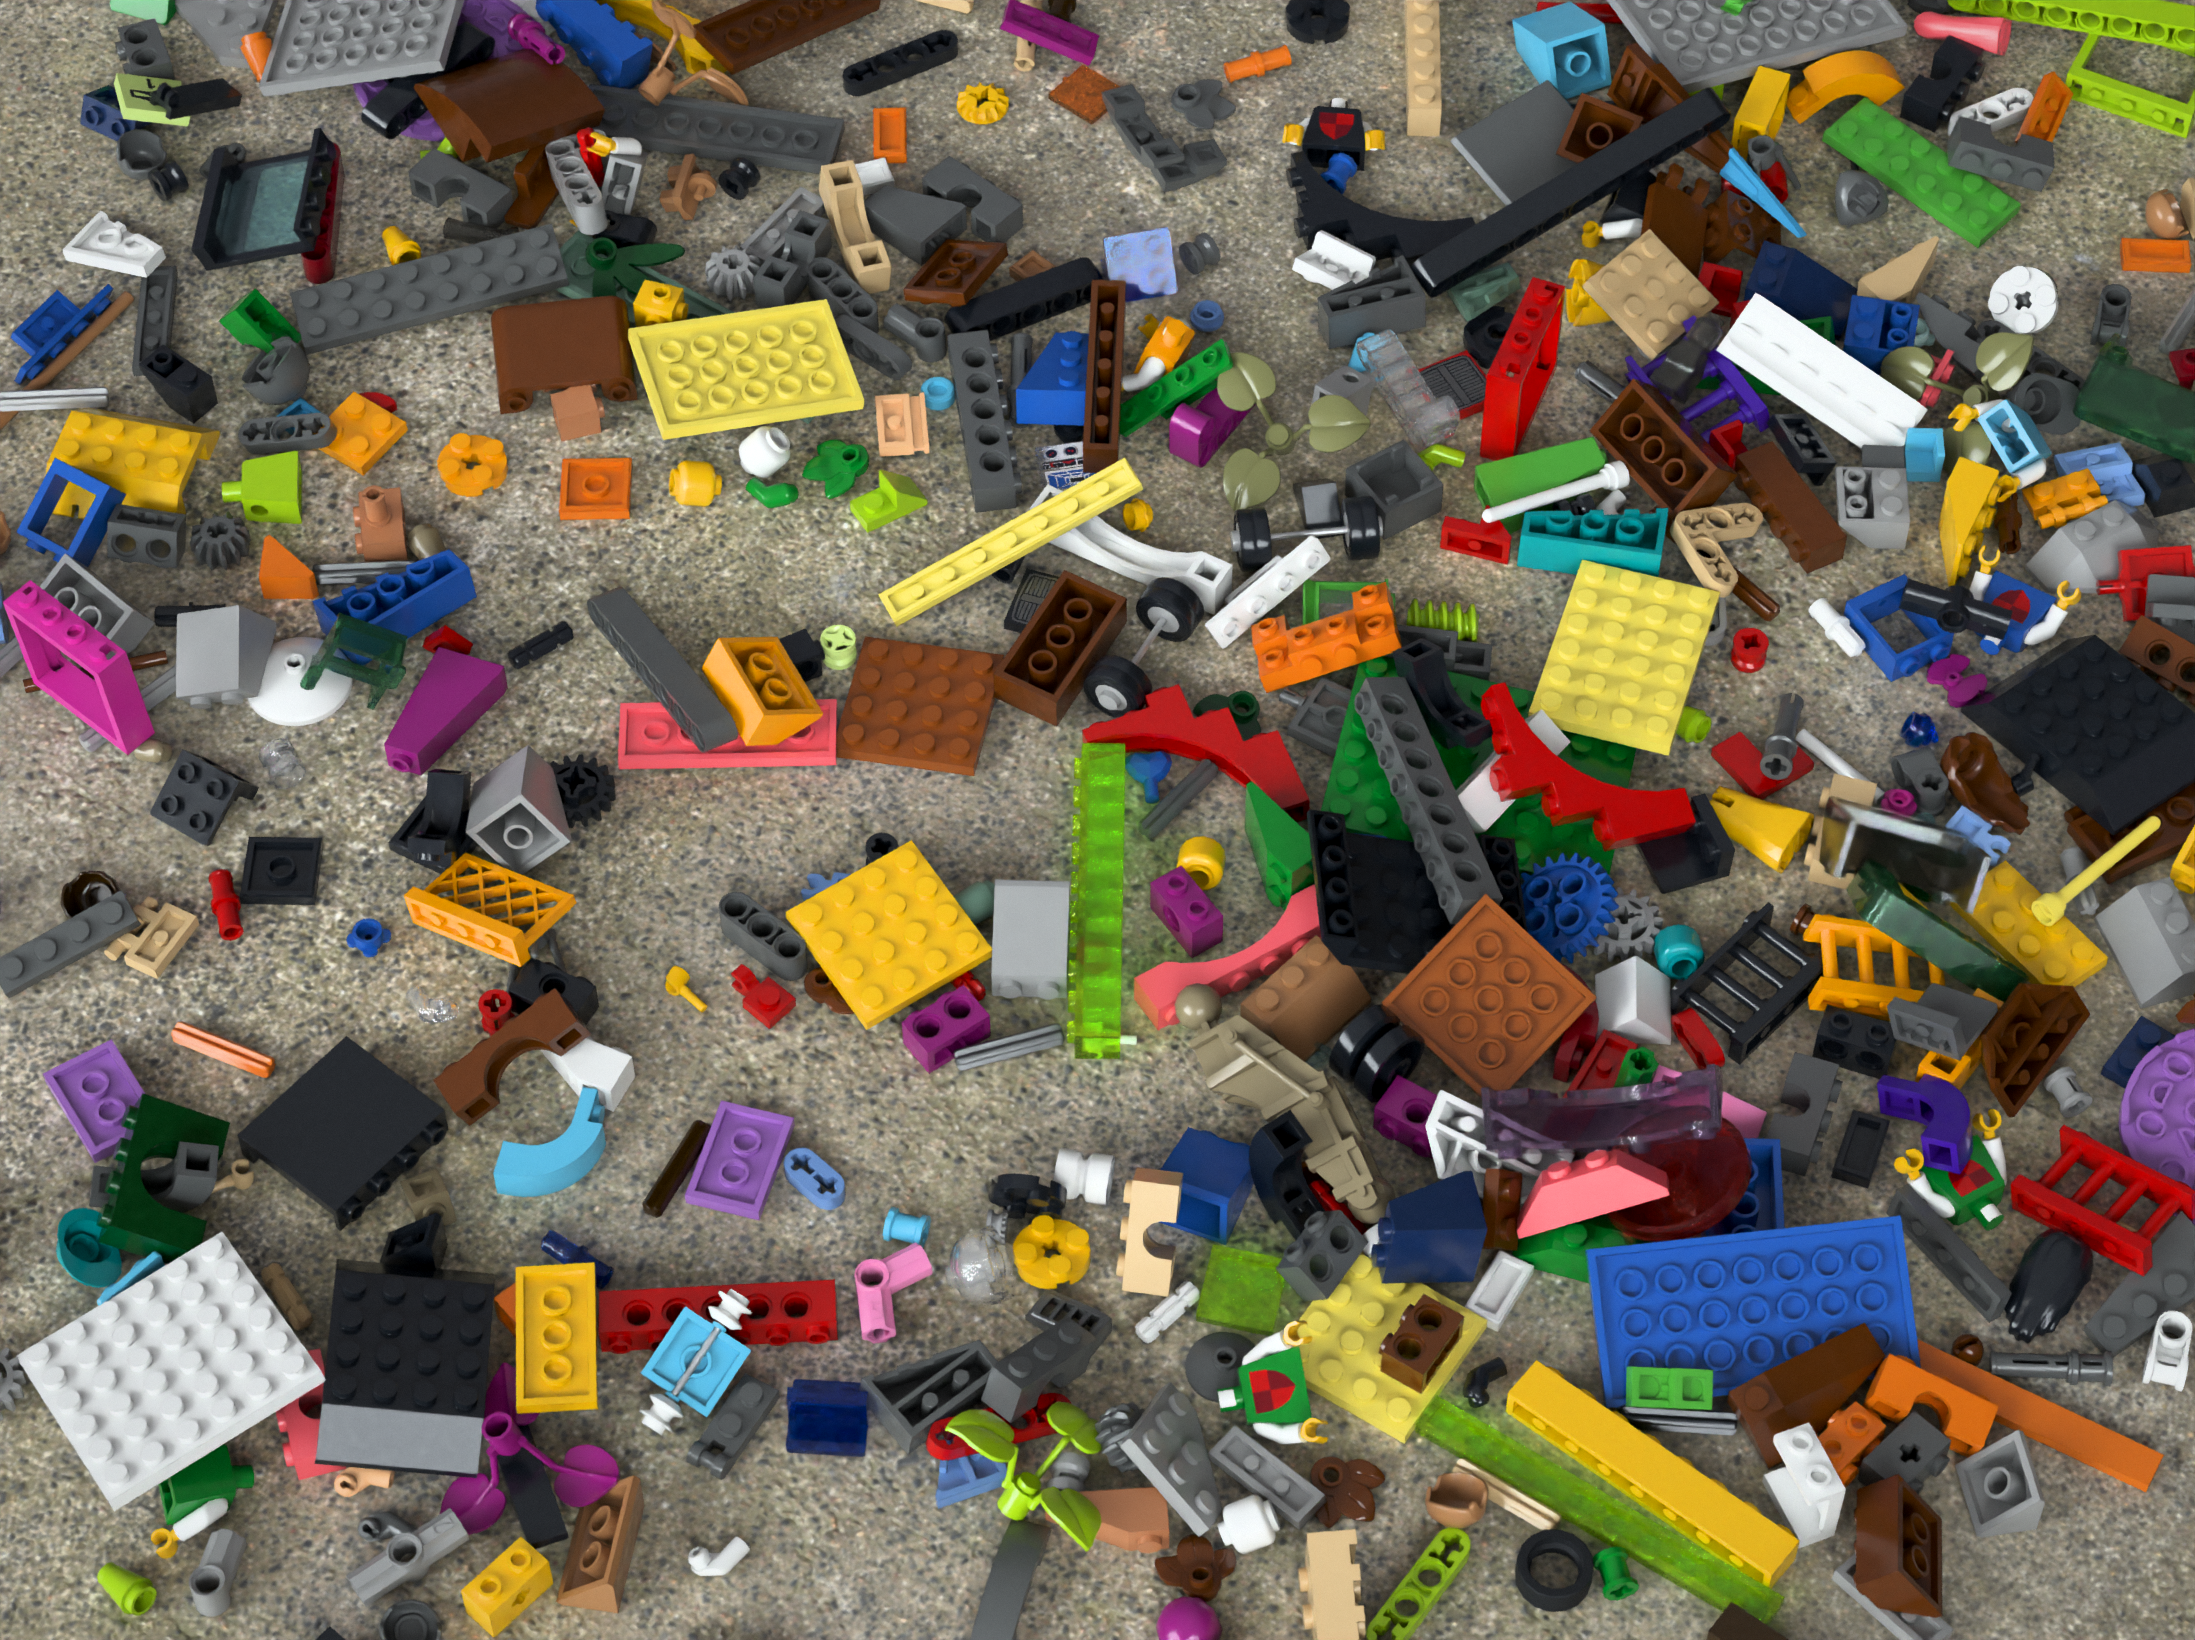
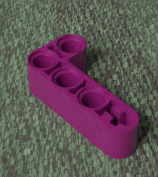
[1169,388,1256,468]

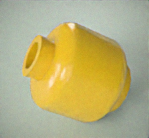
[669,460,722,507]
[1176,836,1226,891]

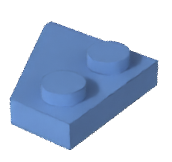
[936,1437,1007,1509]

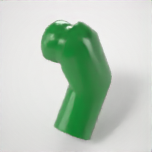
[746,477,799,509]

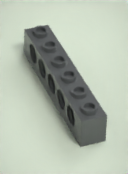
[947,330,1022,513]

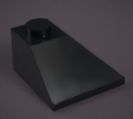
[2132,446,2195,518]

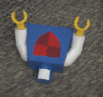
[1970,545,2081,655]

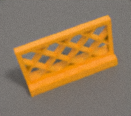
[404,852,576,967]

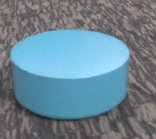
[921,377,955,411]

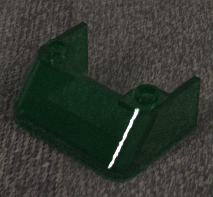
[2072,333,2195,463]

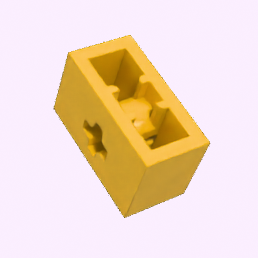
[461,1536,553,1638]

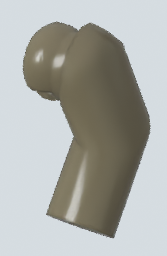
[133,738,172,763]

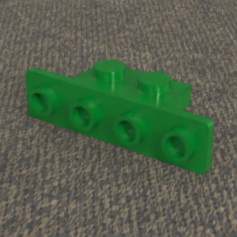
[1120,339,1234,437]

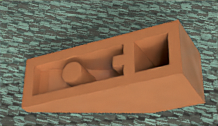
[1045,1487,1169,1553]

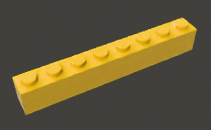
[1506,1360,1800,1594]

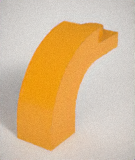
[1786,51,1905,124]

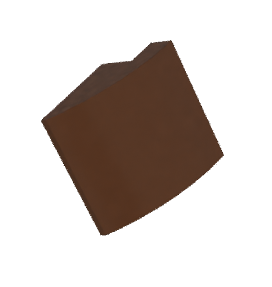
[414,49,605,163]

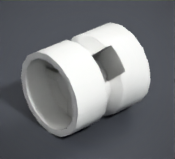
[1054,1148,1115,1205]

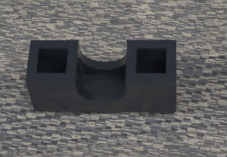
[1900,35,1985,132]

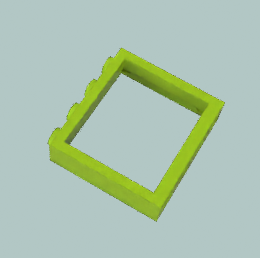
[2065,33,2195,138]

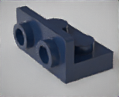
[80,85,153,142]

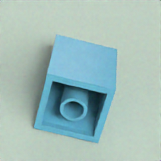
[1512,1,1612,99]

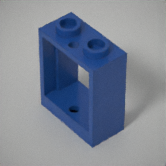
[16,458,126,567]
[1843,574,1954,682]

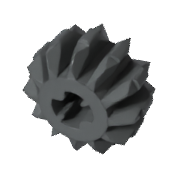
[190,511,251,571]
[1095,1402,1145,1473]

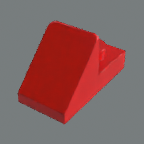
[1440,505,1512,565]

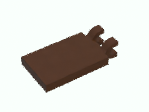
[1640,163,1710,279]

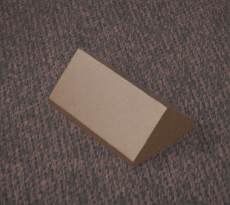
[556,1475,645,1613]

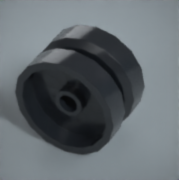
[1329,1004,1425,1103]

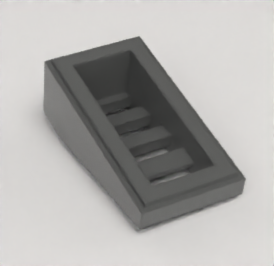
[1025,1289,1112,1358]

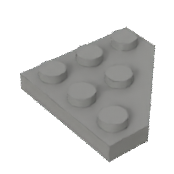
[175,0,278,69]
[1119,1382,1223,1537]

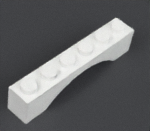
[1030,484,1233,615]

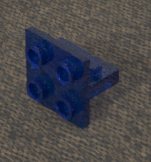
[1100,227,1178,302]
[786,1379,870,1457]

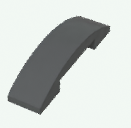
[1102,84,1184,169]
[970,1519,1051,1640]

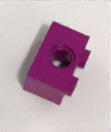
[1150,866,1223,958]
[1373,1075,1438,1160]

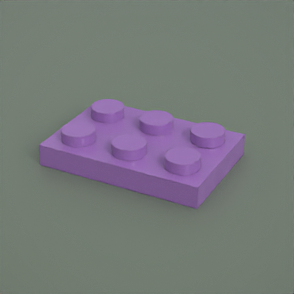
[43,1039,145,1163]
[685,1101,795,1221]

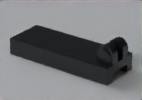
[150,78,242,120]

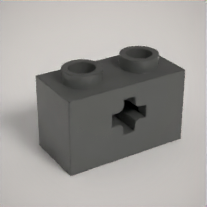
[1857,1411,1951,1495]

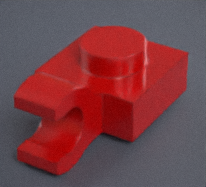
[731,964,796,1029]

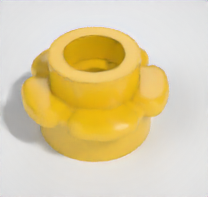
[1123,498,1153,532]

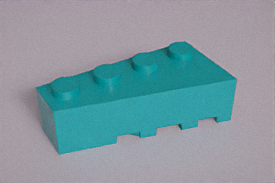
[1517,508,1669,577]

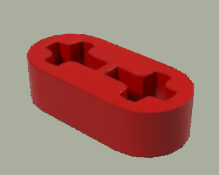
[1671,1008,1725,1074]

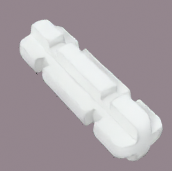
[1135,1281,1200,1343]

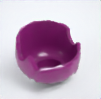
[1156,1596,1222,1640]

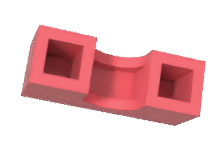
[276,1348,346,1480]

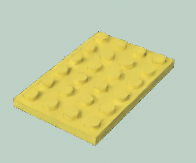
[628,299,864,440]
[1528,560,1720,756]

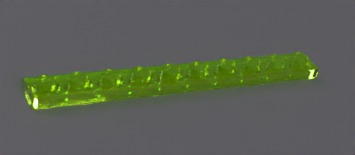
[1415,1395,1785,1626]

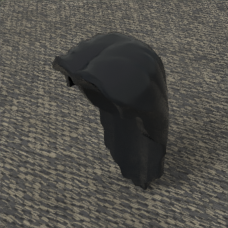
[2004,1229,2094,1343]

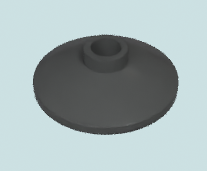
[1185,1332,1256,1403]

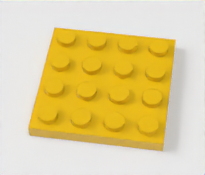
[786,840,992,1030]

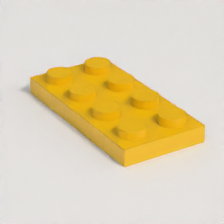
[1949,860,2109,987]
[516,1262,598,1414]

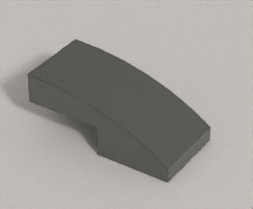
[1151,139,1227,193]

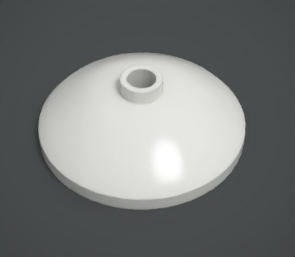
[247,637,353,726]

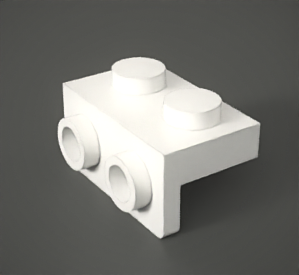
[1292,230,1376,290]

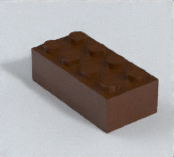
[1590,379,1738,521]
[993,570,1127,727]

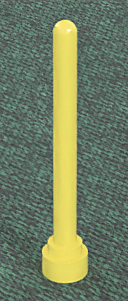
[2031,816,2161,926]

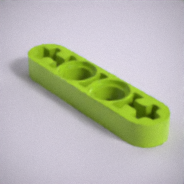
[1366,1528,1471,1640]

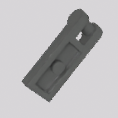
[686,1373,780,1480]

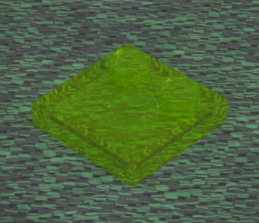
[1196,1244,1286,1336]

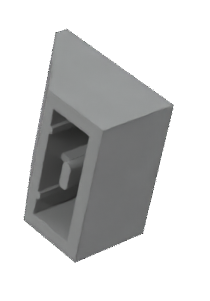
[1835,467,1910,549]

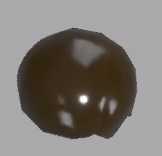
[60,871,121,919]

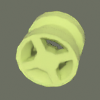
[820,625,857,670]

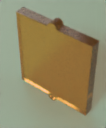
[1048,65,1120,125]

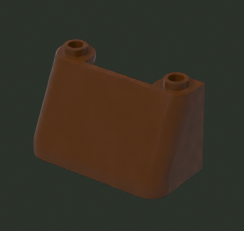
[491,296,638,414]

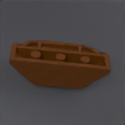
[1980,983,2091,1117]

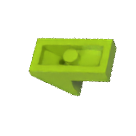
[850,470,928,533]

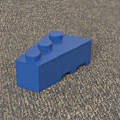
[1016,331,1089,426]

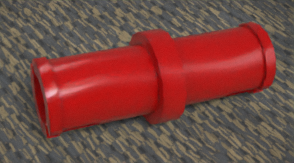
[208,869,244,941]

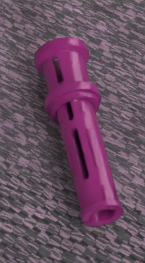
[507,13,565,65]

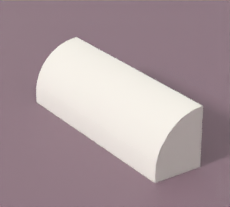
[1456,709,1570,833]

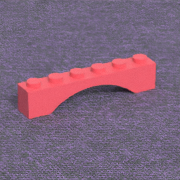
[1134,884,1321,1030]

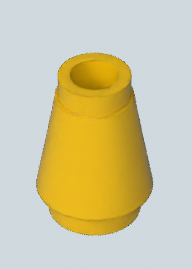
[382,226,421,265]

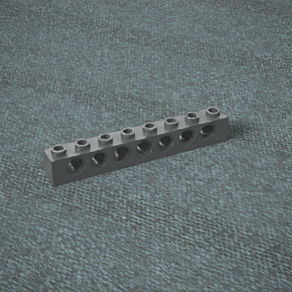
[1354,677,1503,924]

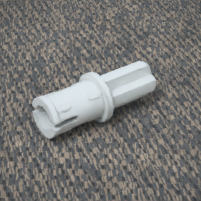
[1809,598,1866,657]

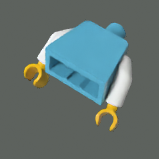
[1948,399,2052,502]

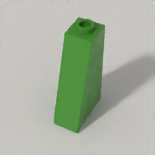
[1474,437,1608,534]

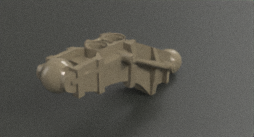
[1174,983,1396,1224]

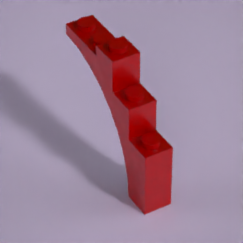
[1481,682,1696,852]
[1082,684,1310,822]

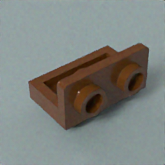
[1482,1168,1523,1251]

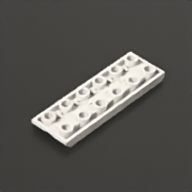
[1716,293,1928,449]

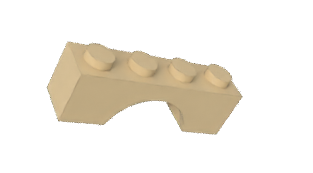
[819,160,892,294]

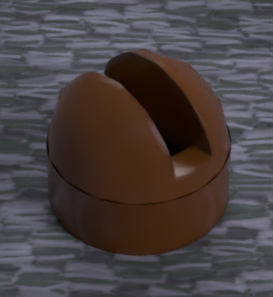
[1950,1333,1984,1366]

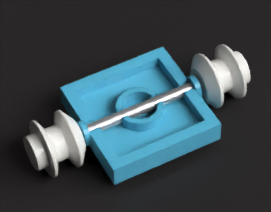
[640,1289,752,1435]

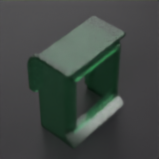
[300,613,408,710]

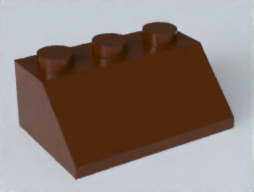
[1853,1474,1943,1618]

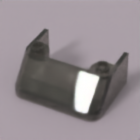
[1819,796,1992,914]

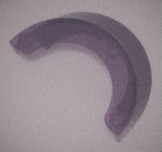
[1481,1064,1723,1159]

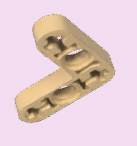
[1670,503,1763,598]

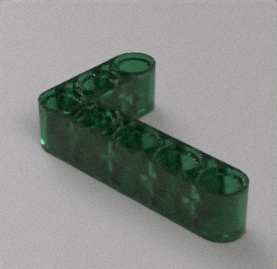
[1846,859,2030,1002]

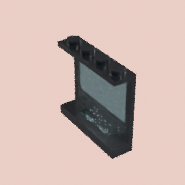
[191,128,336,271]

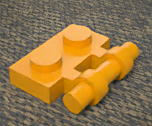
[2022,468,2108,530]

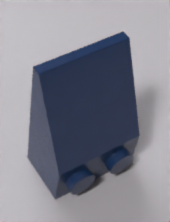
[1744,241,1858,341]

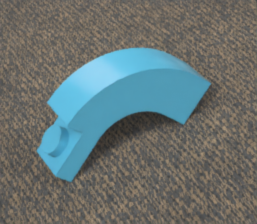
[493,1087,606,1197]

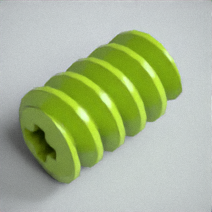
[1406,598,1479,643]

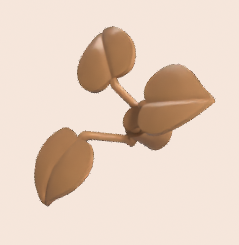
[634,0,749,106]

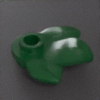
[1193,691,1261,741]

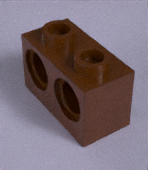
[1379,1294,1464,1394]

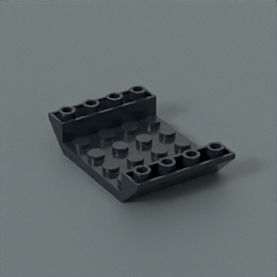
[1307,809,1528,974]

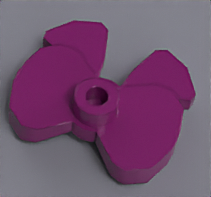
[1926,654,1988,708]

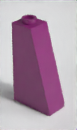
[384,647,508,776]

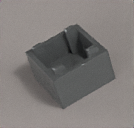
[1345,440,1444,540]

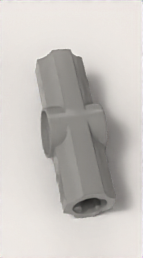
[346,1508,470,1607]

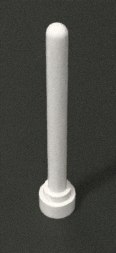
[1482,460,1630,523]

